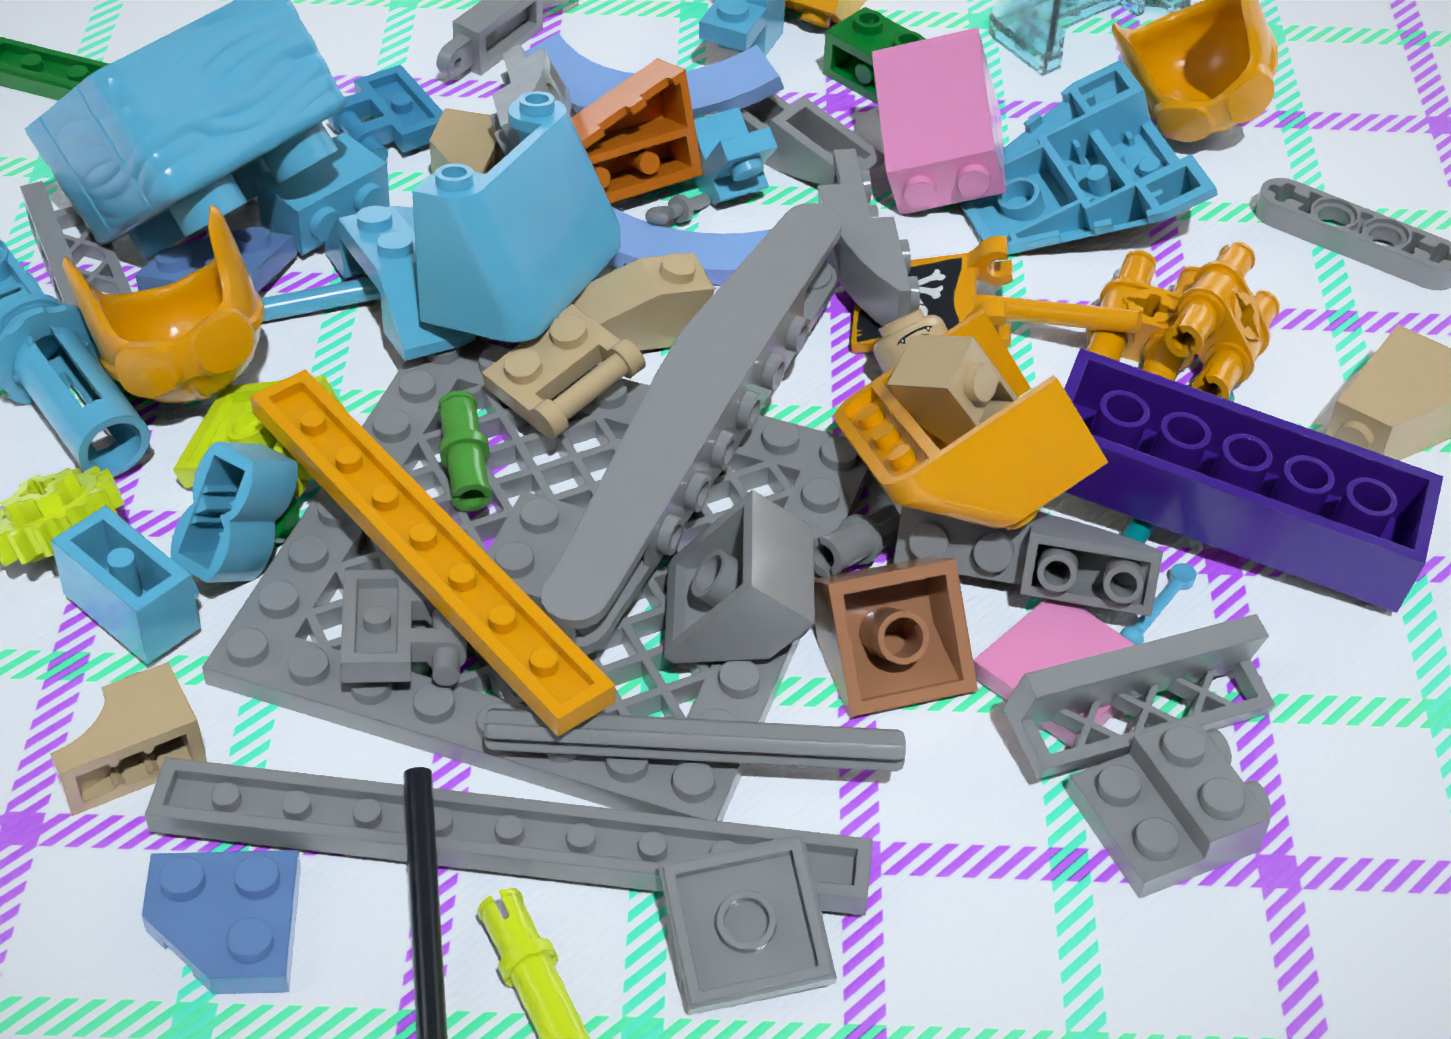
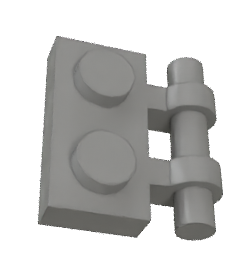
[340,569,467,686]

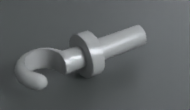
[645,193,710,224]

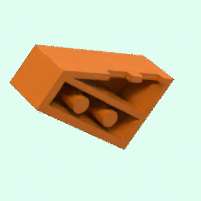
[571,58,703,203]

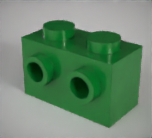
[822,6,926,105]

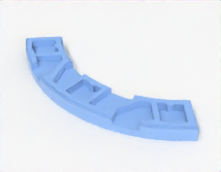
[525,32,784,117]
[608,207,828,285]

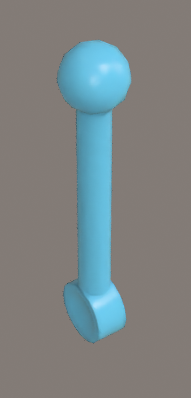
[1120,563,1197,645]

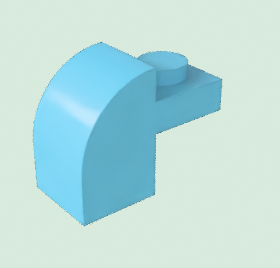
[699,0,785,57]
[691,107,777,204]

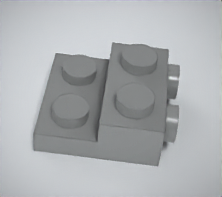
[1066,714,1271,899]

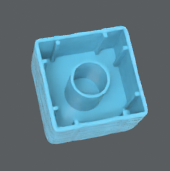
[25,0,346,260]

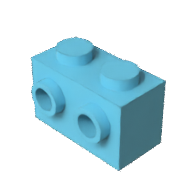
[255,132,390,255]
[51,505,200,665]

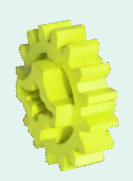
[0,466,124,566]

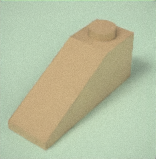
[568,253,715,351]

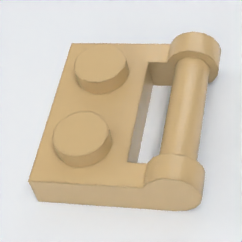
[482,304,646,439]

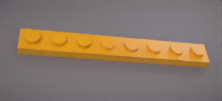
[250,369,615,737]

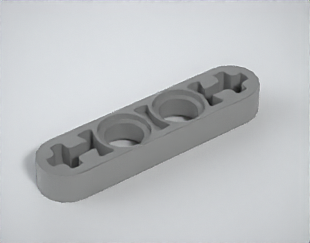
[1255,178,1451,291]

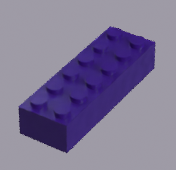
[1064,348,1444,613]

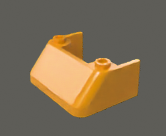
[834,309,1109,530]

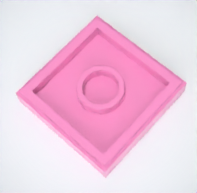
[973,599,1136,748]

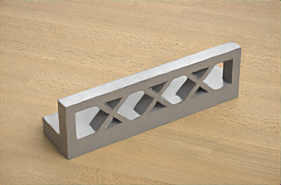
[20,181,132,366]
[1003,614,1275,779]

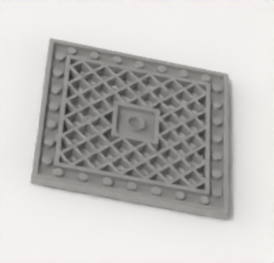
[202,340,871,821]

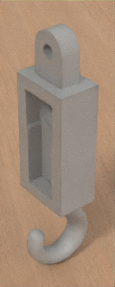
[436,0,572,77]

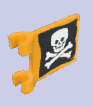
[851,236,1013,354]

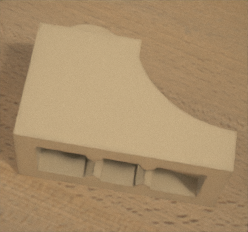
[50,662,207,816]

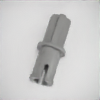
[813,505,901,577]

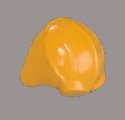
[1112,0,1279,142]
[62,204,266,403]

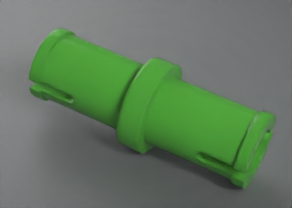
[437,391,493,512]

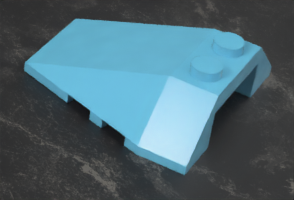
[958,59,1218,255]
[325,206,600,361]

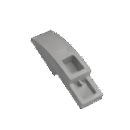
[490,43,572,155]
[818,148,920,326]
[894,506,1163,617]

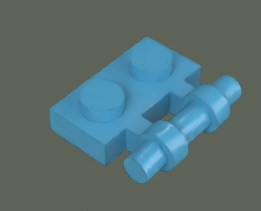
[327,64,443,161]

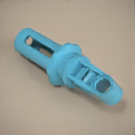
[0,239,150,476]

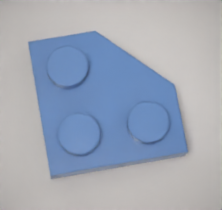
[135,226,297,293]
[141,850,301,995]

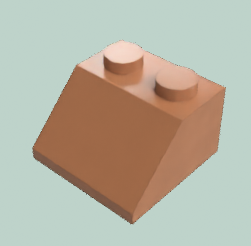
[814,556,978,717]

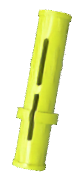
[477,888,591,1039]

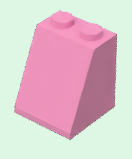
[872,27,1006,215]

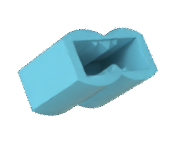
[170,442,298,583]

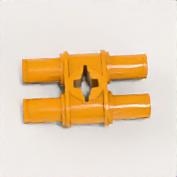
[1165,241,1280,400]
[1086,250,1200,381]

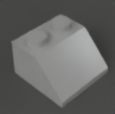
[664,489,816,663]

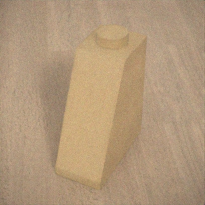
[1326,324,1451,460]

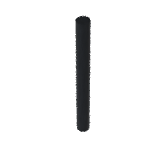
[403,767,448,1039]

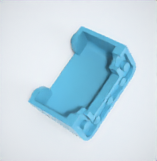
[412,91,621,342]

